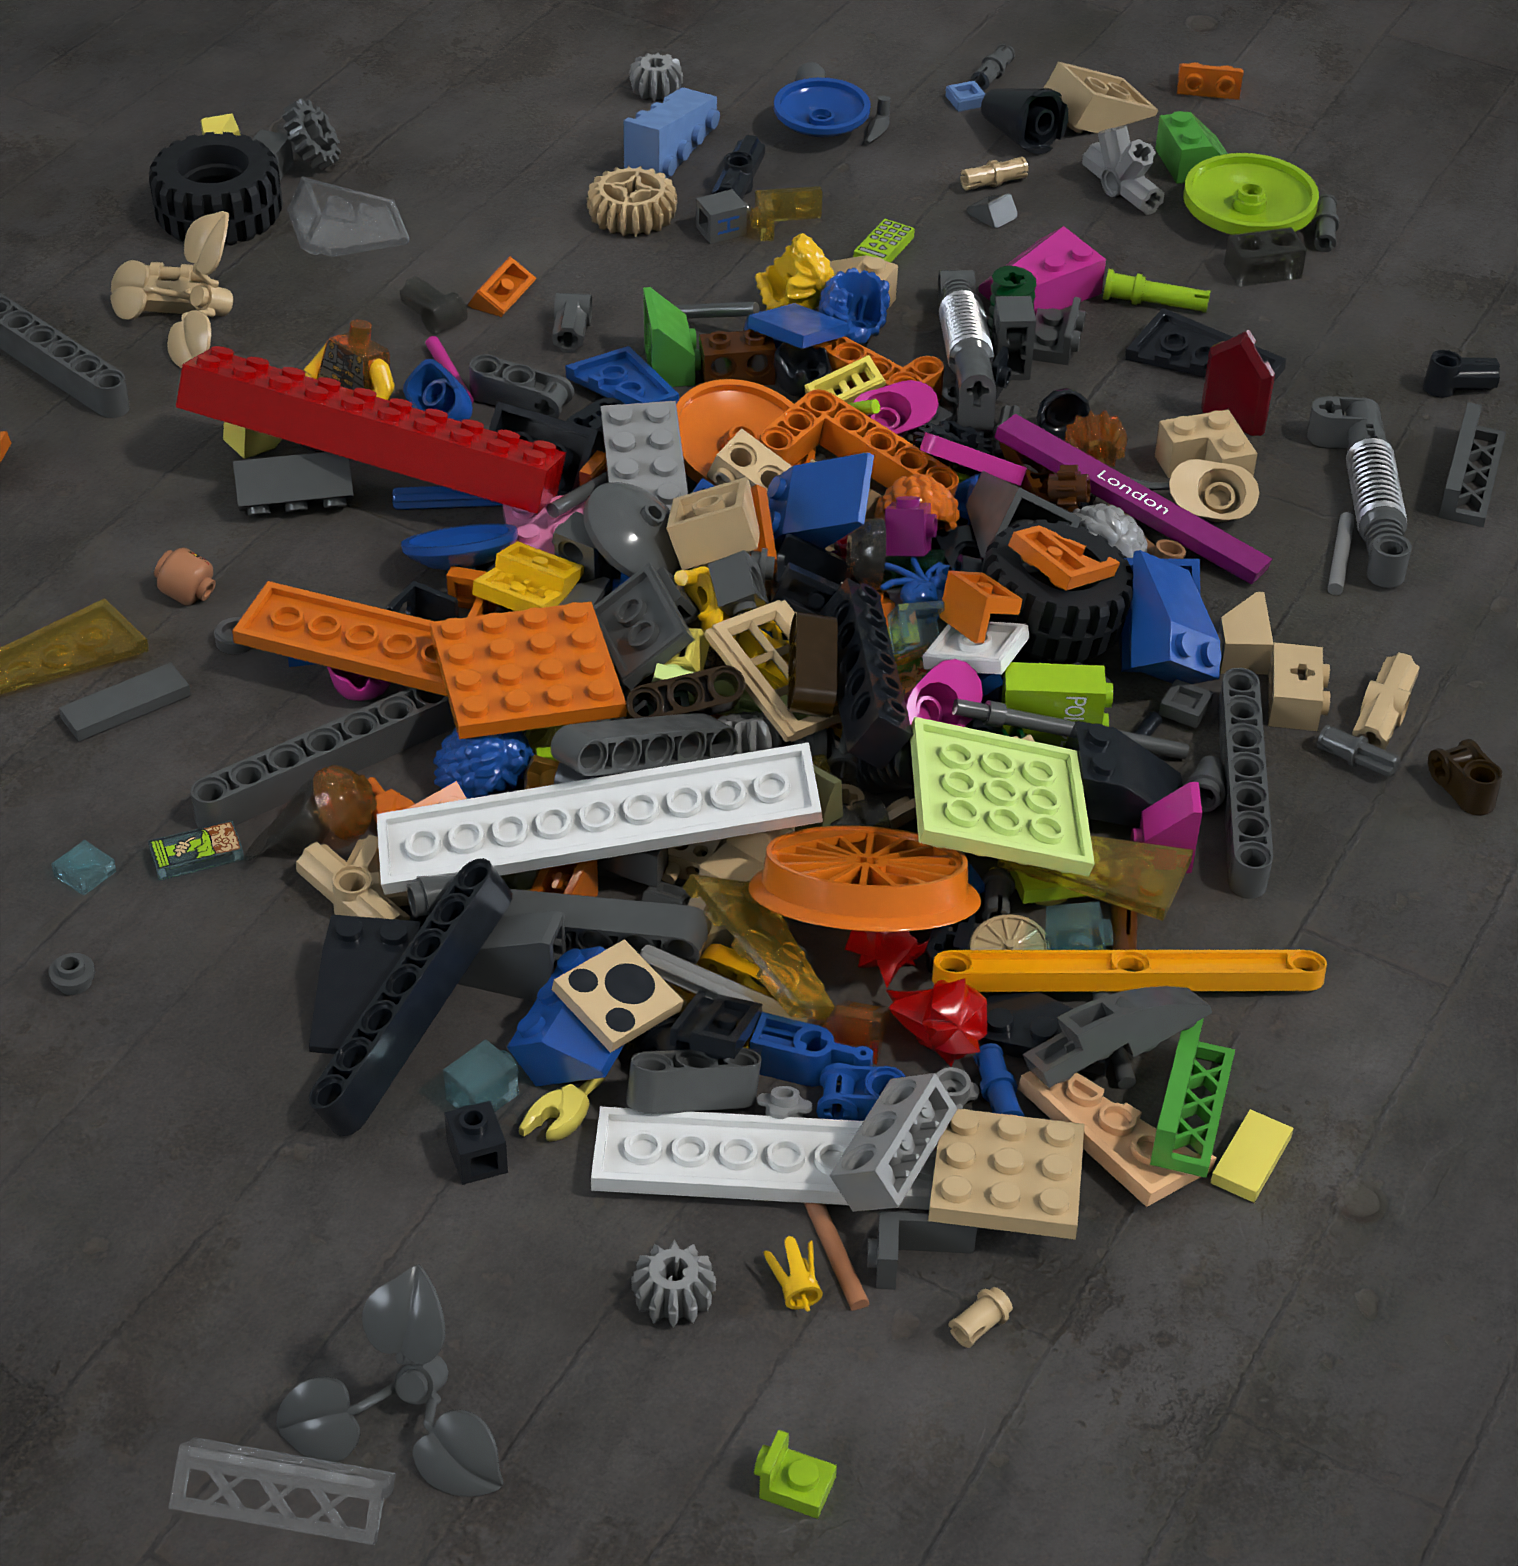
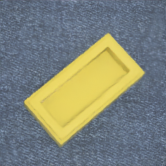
[1210,1109,1293,1203]

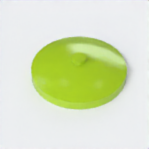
[1183,153,1319,238]

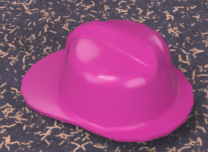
[854,380,939,438]
[904,659,983,727]

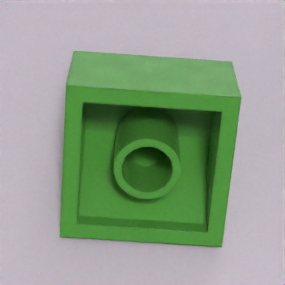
[1155,111,1228,184]
[643,287,701,387]

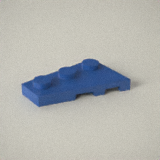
[565,346,680,404]

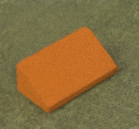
[468,256,537,317]

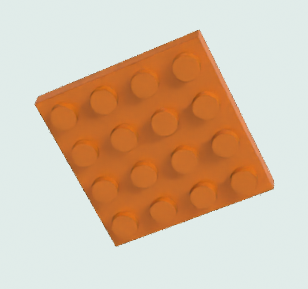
[430,601,626,739]

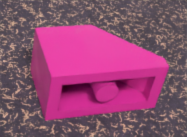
[1131,782,1202,873]

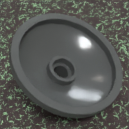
[583,482,682,577]

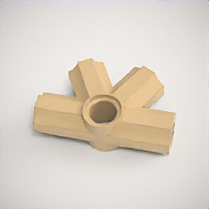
[296,835,410,920]

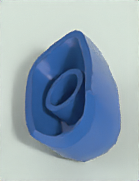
[403,359,473,422]

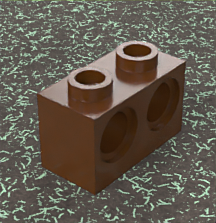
[699,329,776,385]

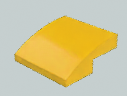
[472,541,585,611]

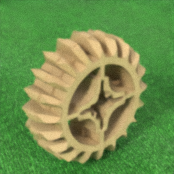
[587,166,677,236]

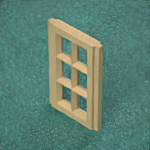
[704,600,841,742]

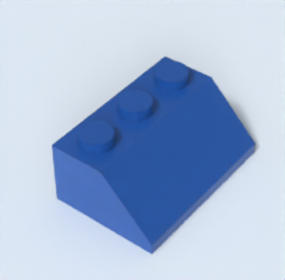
[507,946,625,1087]

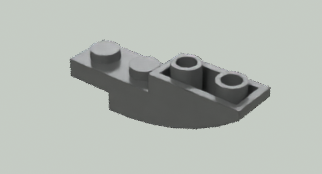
[1023,986,1213,1088]

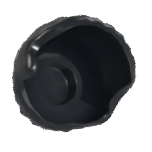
[774,343,833,397]

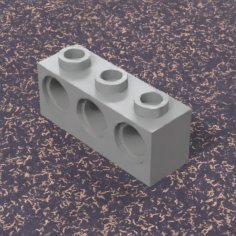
[829,1073,957,1212]

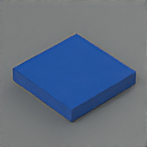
[747,303,849,349]

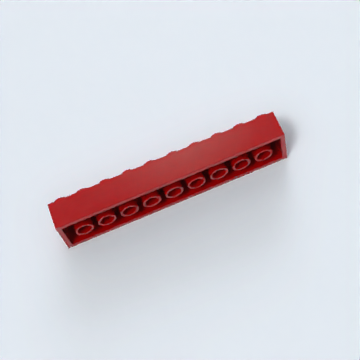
[176,346,566,514]

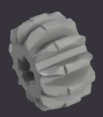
[629,52,683,101]
[717,711,784,755]
[631,1240,716,1328]

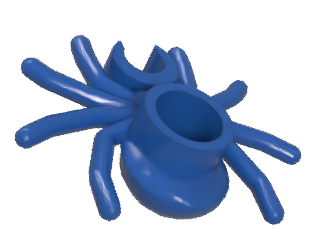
[880,556,950,625]

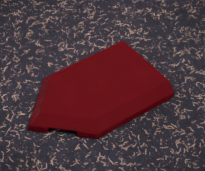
[1201,329,1275,436]

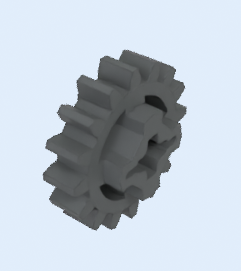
[282,98,341,170]

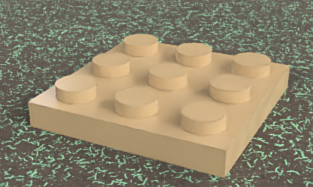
[928,1109,1085,1240]

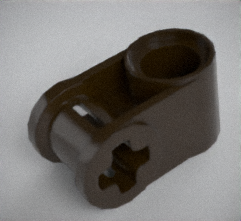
[1428,739,1502,816]

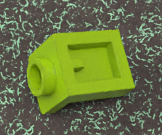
[754,1430,837,1519]

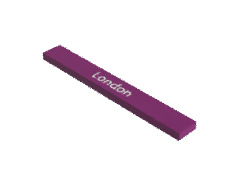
[994,414,1272,584]

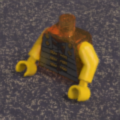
[304,320,395,401]

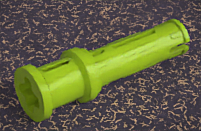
[1103,269,1210,313]

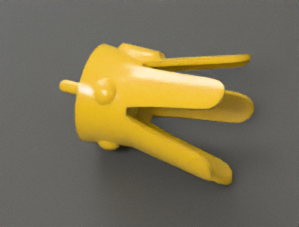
[763,1236,823,1312]

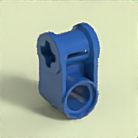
[816,1063,906,1121]

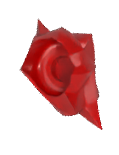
[844,930,930,988]
[885,978,987,1067]

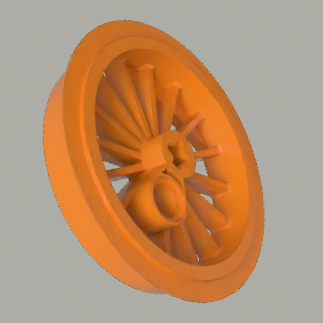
[748,826,981,932]

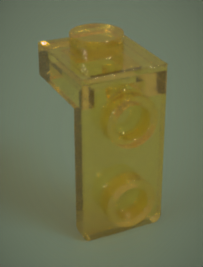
[750,186,823,241]

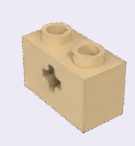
[1268,642,1330,731]

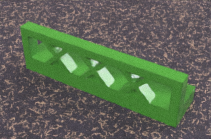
[1150,1018,1235,1178]

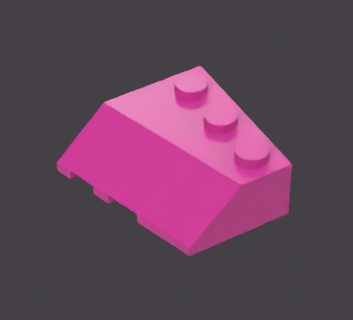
[978,226,1106,317]

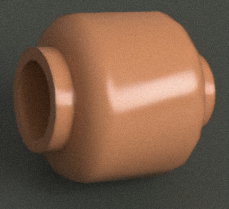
[154,547,216,606]

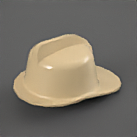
[1169,459,1259,523]

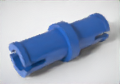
[973,1043,1024,1117]

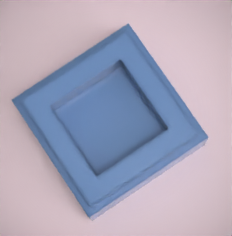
[945,81,986,112]

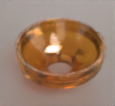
[313,765,377,841]

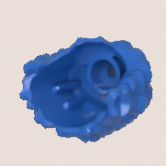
[818,268,890,345]
[433,727,534,799]

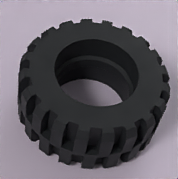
[149,132,283,245]
[982,520,1133,663]

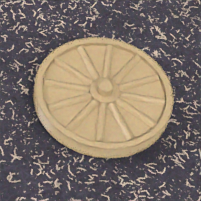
[970,914,1050,950]

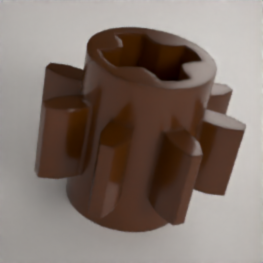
[1048,465,1091,512]

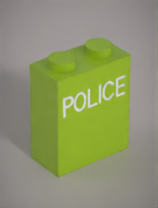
[1001,662,1113,748]

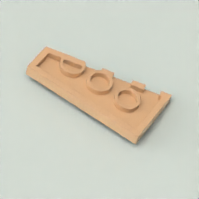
[1018,1071,1217,1207]

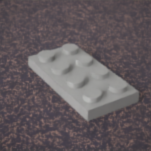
[601,401,688,510]

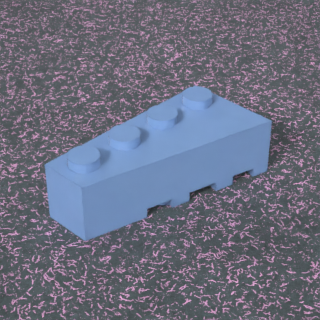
[623,87,720,178]

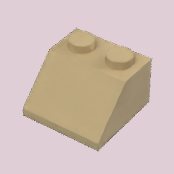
[666,477,760,570]

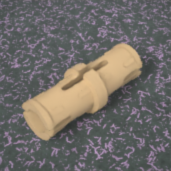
[960,157,1028,191]

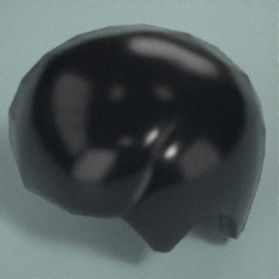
[1036,388,1096,447]

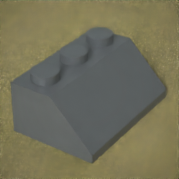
[233,452,354,516]

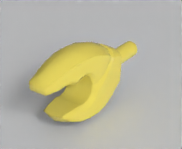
[519,1078,605,1142]

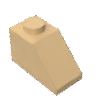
[1217,592,1274,674]

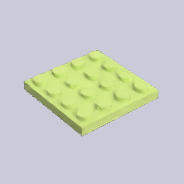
[910,717,1095,877]

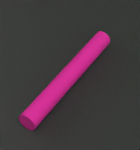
[426,336,474,404]

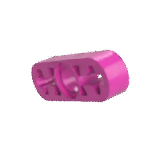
[919,432,1027,486]

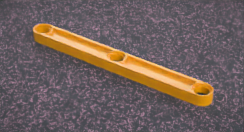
[932,950,1327,992]

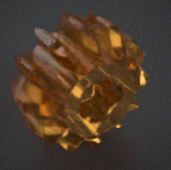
[1064,410,1128,467]

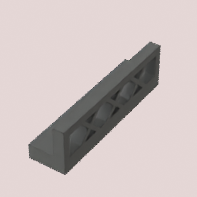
[1438,402,1506,527]

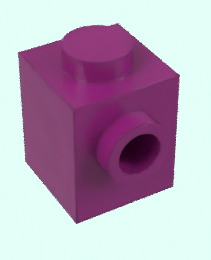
[885,496,937,556]

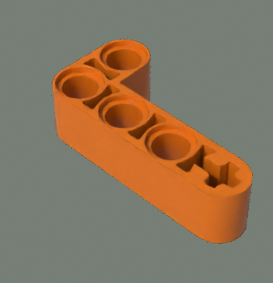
[812,337,944,401]

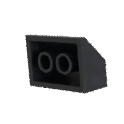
[489,401,605,497]

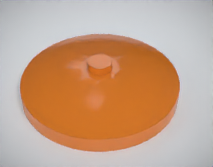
[676,379,816,486]

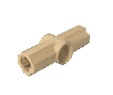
[1352,652,1420,750]

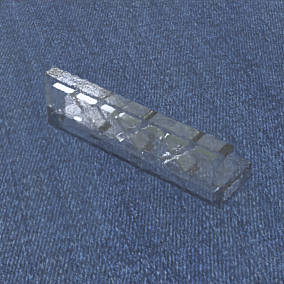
[169,1437,396,1545]

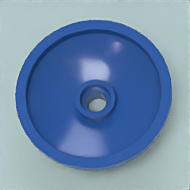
[774,78,871,138]
[401,524,518,570]

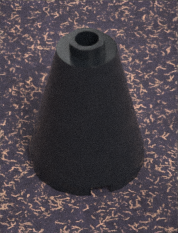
[981,88,1068,155]

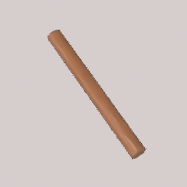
[804,1203,869,1311]

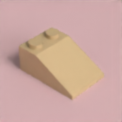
[1044,62,1158,133]

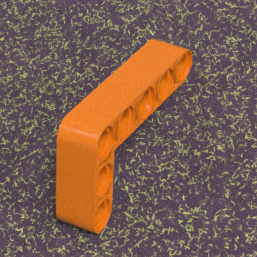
[759,389,959,497]

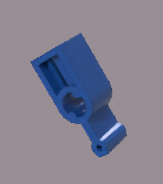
[750,1012,874,1087]

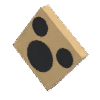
[552,939,684,1053]

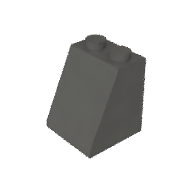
[966,471,1082,558]

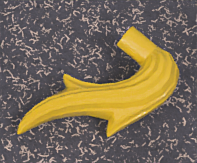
[674,566,729,649]

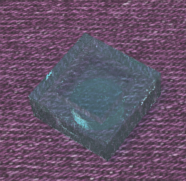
[52,840,116,895]

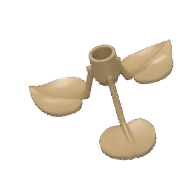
[111,211,233,368]

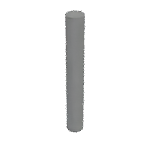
[1327,512,1355,595]

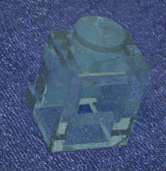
[1045,901,1113,950]

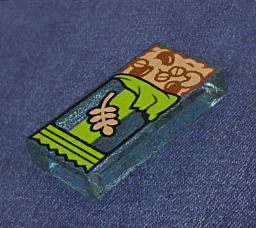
[148,820,244,881]

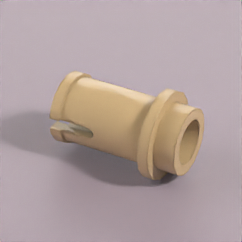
[948,1287,1013,1348]

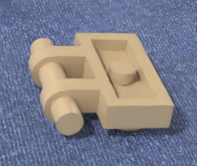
[143,262,206,314]

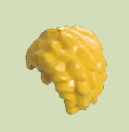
[755,233,834,310]

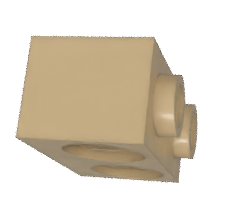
[707,428,792,503]

